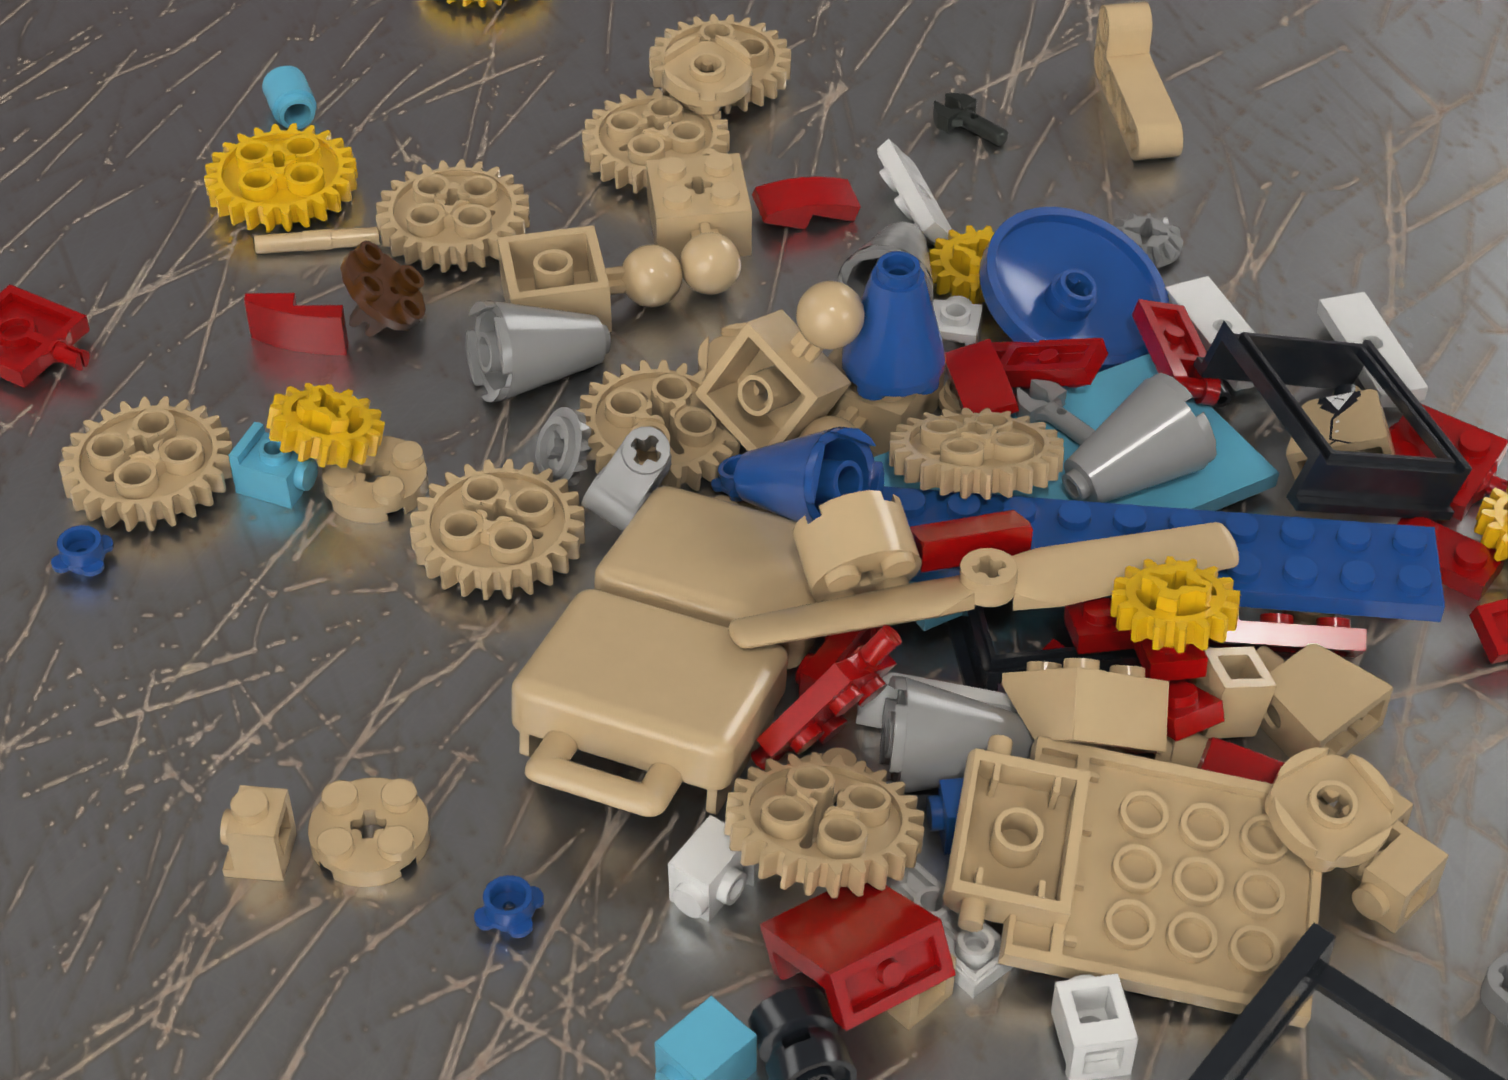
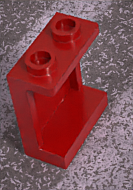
[760,883,956,1031]

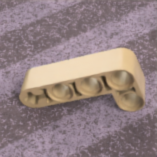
[1094,1,1183,161]

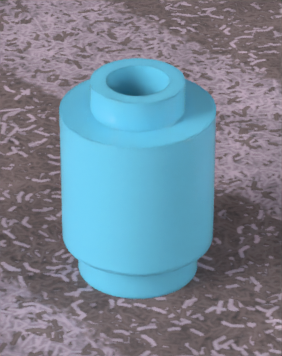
[262,66,317,130]

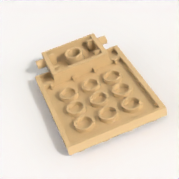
[943,735,1328,1028]

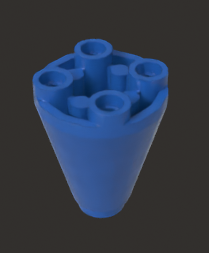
[842,251,945,400]

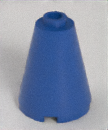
[734,427,885,524]

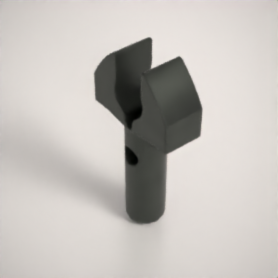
[933,93,1008,146]

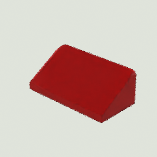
[910,510,1033,573]

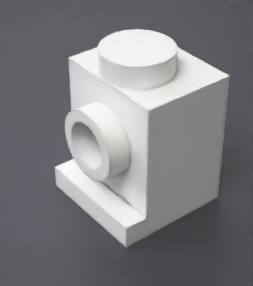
[933,296,983,370]
[668,815,760,922]
[1051,974,1138,1080]

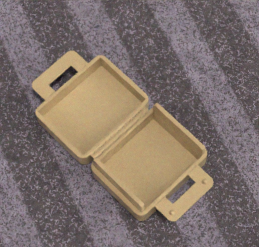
[511,486,817,817]

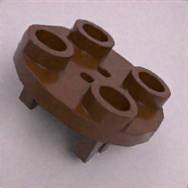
[340,241,426,337]

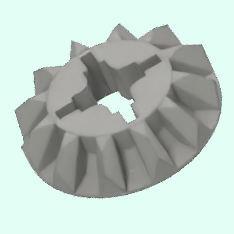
[1113,212,1184,268]
[536,407,592,488]

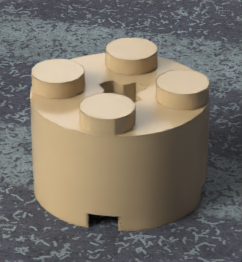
[793,490,922,602]

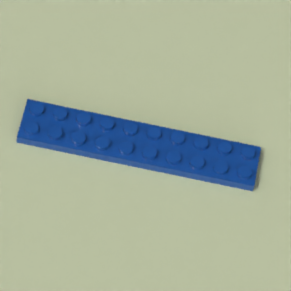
[882,486,1445,622]

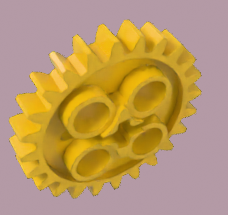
[204,123,358,233]

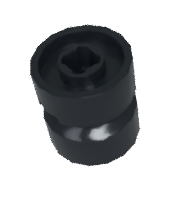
[748,986,857,1080]

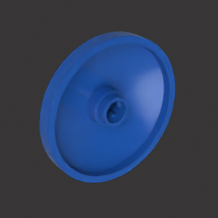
[979,207,1169,372]

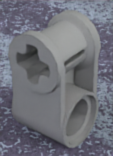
[581,427,671,532]

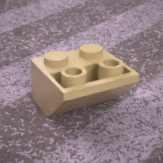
[1002,658,1169,754]

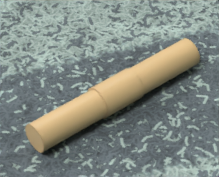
[254,227,381,254]

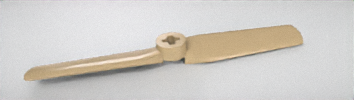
[729,522,1239,648]

